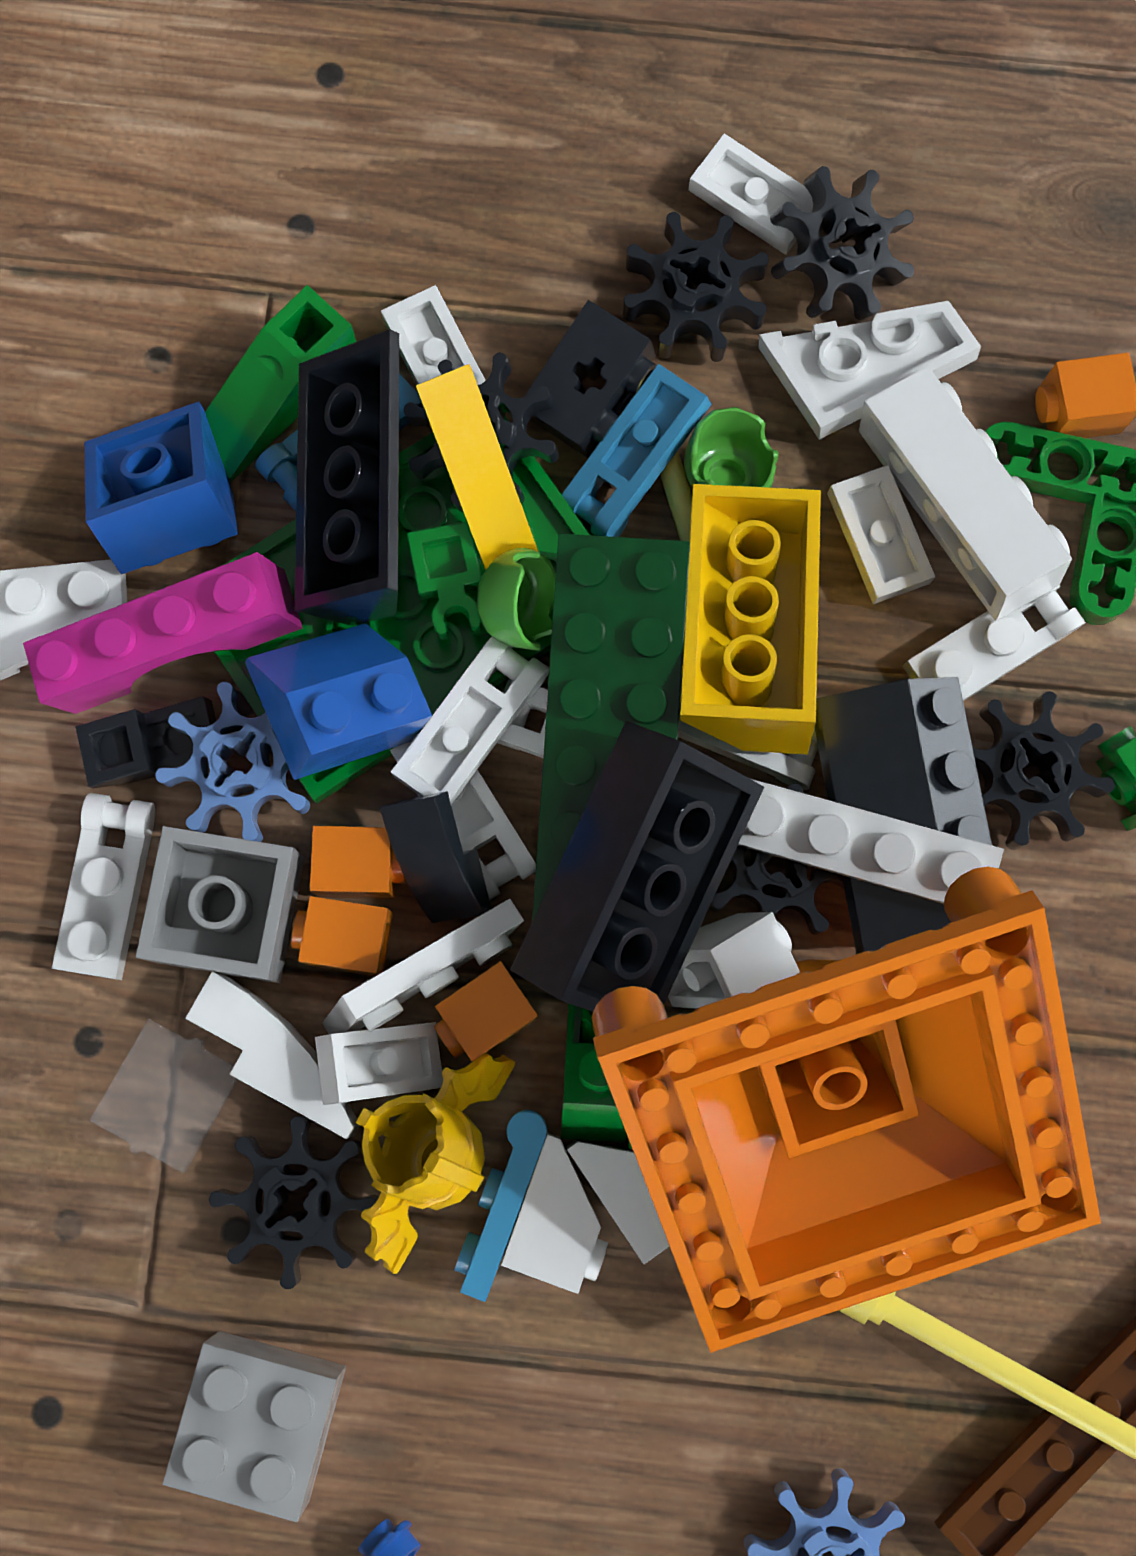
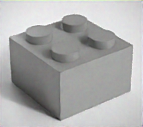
[136,826,305,984]
[162,1331,346,1522]

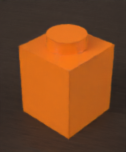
[1035,352,1136,438]
[310,826,406,899]
[291,896,394,976]
[433,961,539,1062]

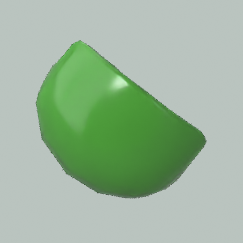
[684,407,778,489]
[476,548,556,650]

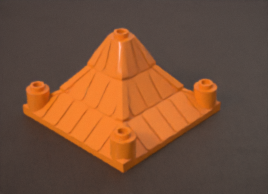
[592,866,1101,1353]

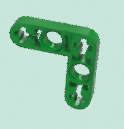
[985,422,1136,625]

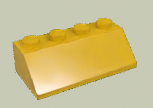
[680,484,821,754]

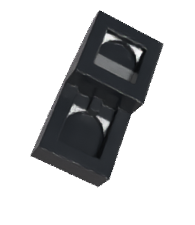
[75,696,216,789]
[380,791,492,923]

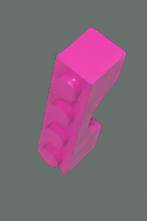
[23,552,303,714]

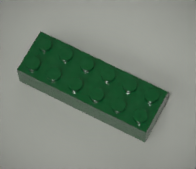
[532,534,690,922]

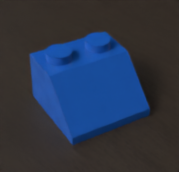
[84,402,238,575]
[245,624,432,780]

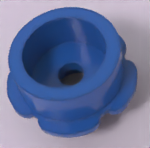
[358,1518,421,1556]

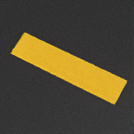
[416,364,538,570]

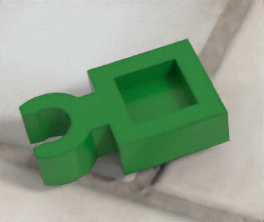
[407,521,482,640]

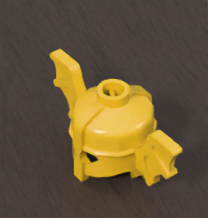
[355,1053,515,1274]

